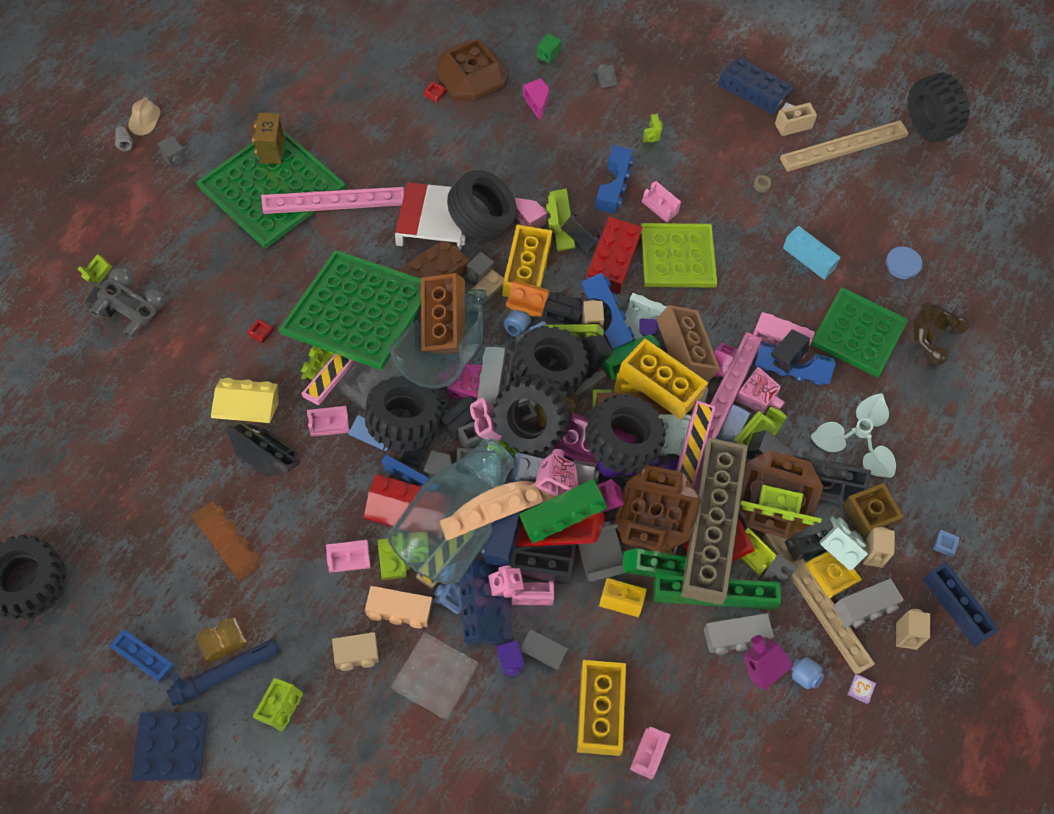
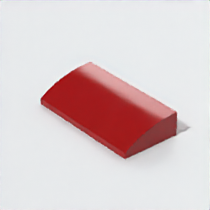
[516,511,605,547]

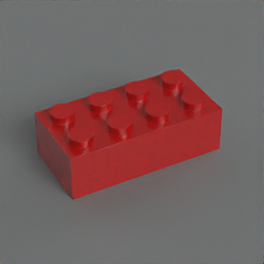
[586,217,643,295]

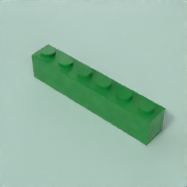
[653,574,781,610]

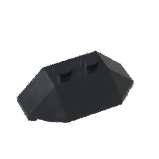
[226,420,300,477]
[791,455,871,504]

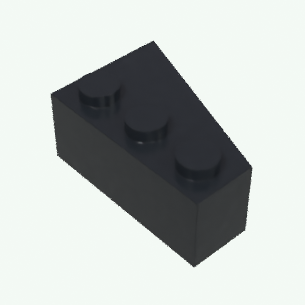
[510,544,576,585]

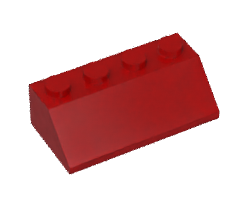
[364,474,453,541]

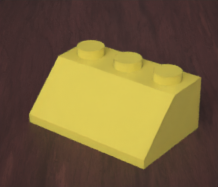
[211,378,279,423]

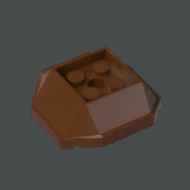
[436,38,509,100]
[739,450,823,539]
[615,465,702,553]

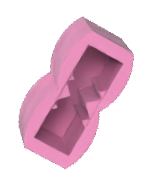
[470,398,502,443]

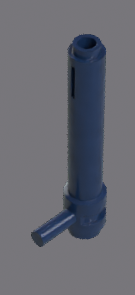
[166,639,281,706]

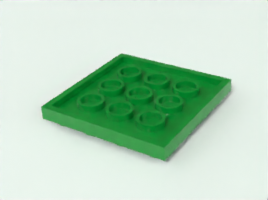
[810,287,909,378]

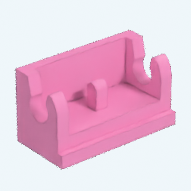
[641,181,681,223]
[307,406,349,437]
[326,540,370,573]
[512,581,554,605]
[630,727,670,779]

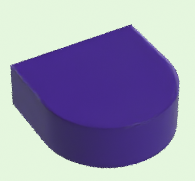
[639,318,658,337]

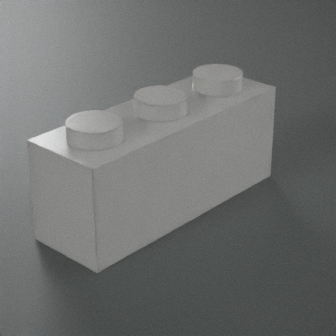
[477,347,514,405]
[833,579,904,628]
[704,613,774,655]

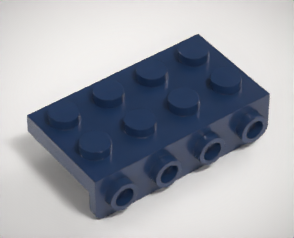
[718,57,794,114]
[459,559,513,646]

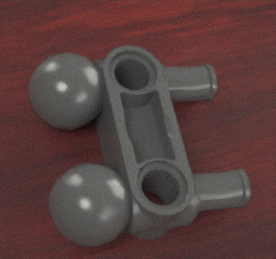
[89,266,166,339]

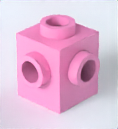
[488,566,524,598]

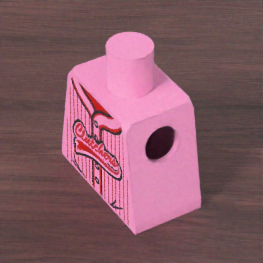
[735,367,785,413]
[535,449,578,496]

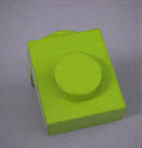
[643,114,663,142]
[78,254,112,284]

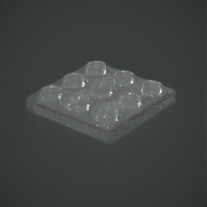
[391,632,479,720]

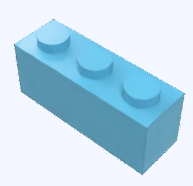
[783,226,841,280]

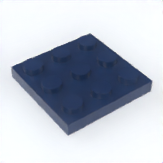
[132,712,208,781]

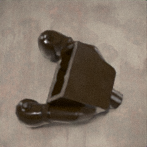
[913,302,969,366]

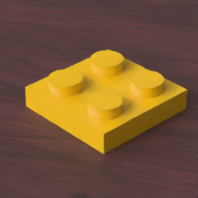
[805,551,862,599]

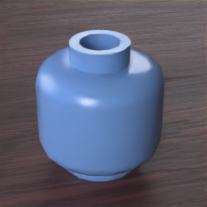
[504,310,531,336]
[791,657,824,689]

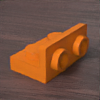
[506,280,549,317]

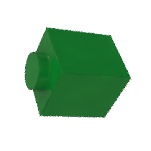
[536,33,562,64]

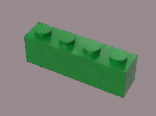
[519,479,607,543]

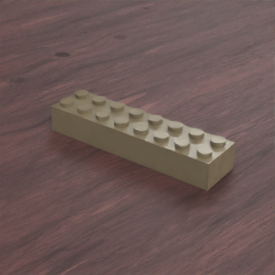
[681,438,748,605]

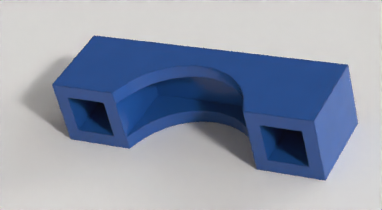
[595,145,635,214]
[581,273,634,350]
[755,341,835,385]

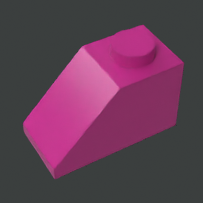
[523,78,550,119]
[714,342,737,377]

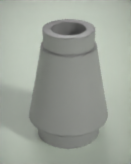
[115,126,133,151]

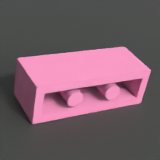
[753,312,815,359]

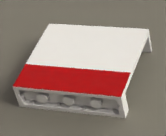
[395,182,466,250]

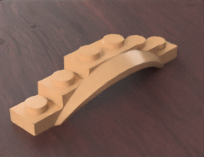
[439,481,556,541]

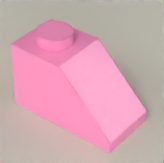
[515,198,547,228]

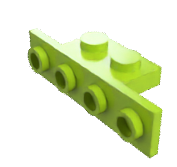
[546,188,575,252]
[739,485,822,525]

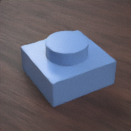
[933,530,960,557]

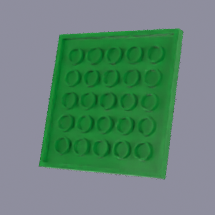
[196,130,346,249]
[279,250,421,371]

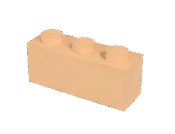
[365,586,433,629]

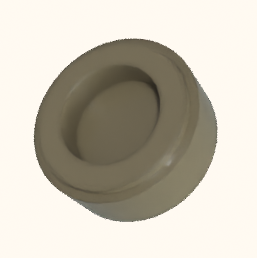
[753,175,772,192]

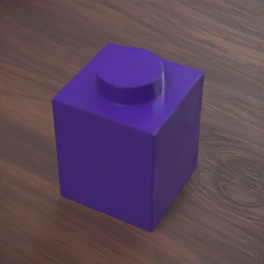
[496,641,524,677]

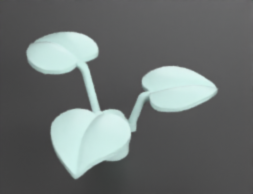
[811,394,896,478]

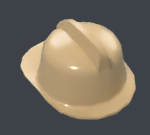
[128,97,160,136]

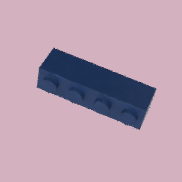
[481,482,524,566]
[922,562,1000,647]

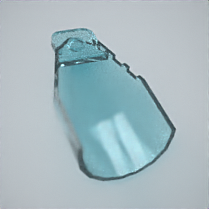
[389,289,487,389]
[387,438,514,584]

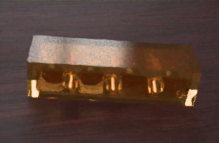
[191,501,260,582]

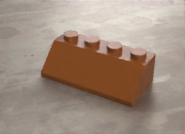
[421,273,466,354]

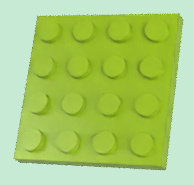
[641,223,717,287]

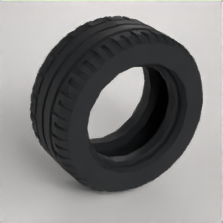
[447,170,517,241]

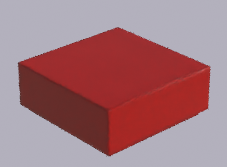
[423,81,446,103]
[247,318,274,344]

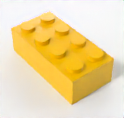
[503,225,552,297]
[619,339,708,420]
[577,660,626,756]

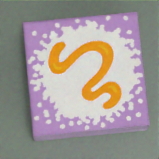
[847,674,876,704]

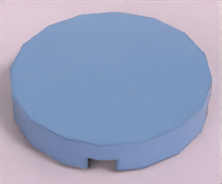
[885,247,923,279]

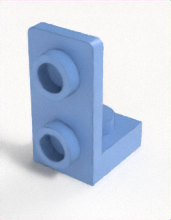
[716,404,752,443]

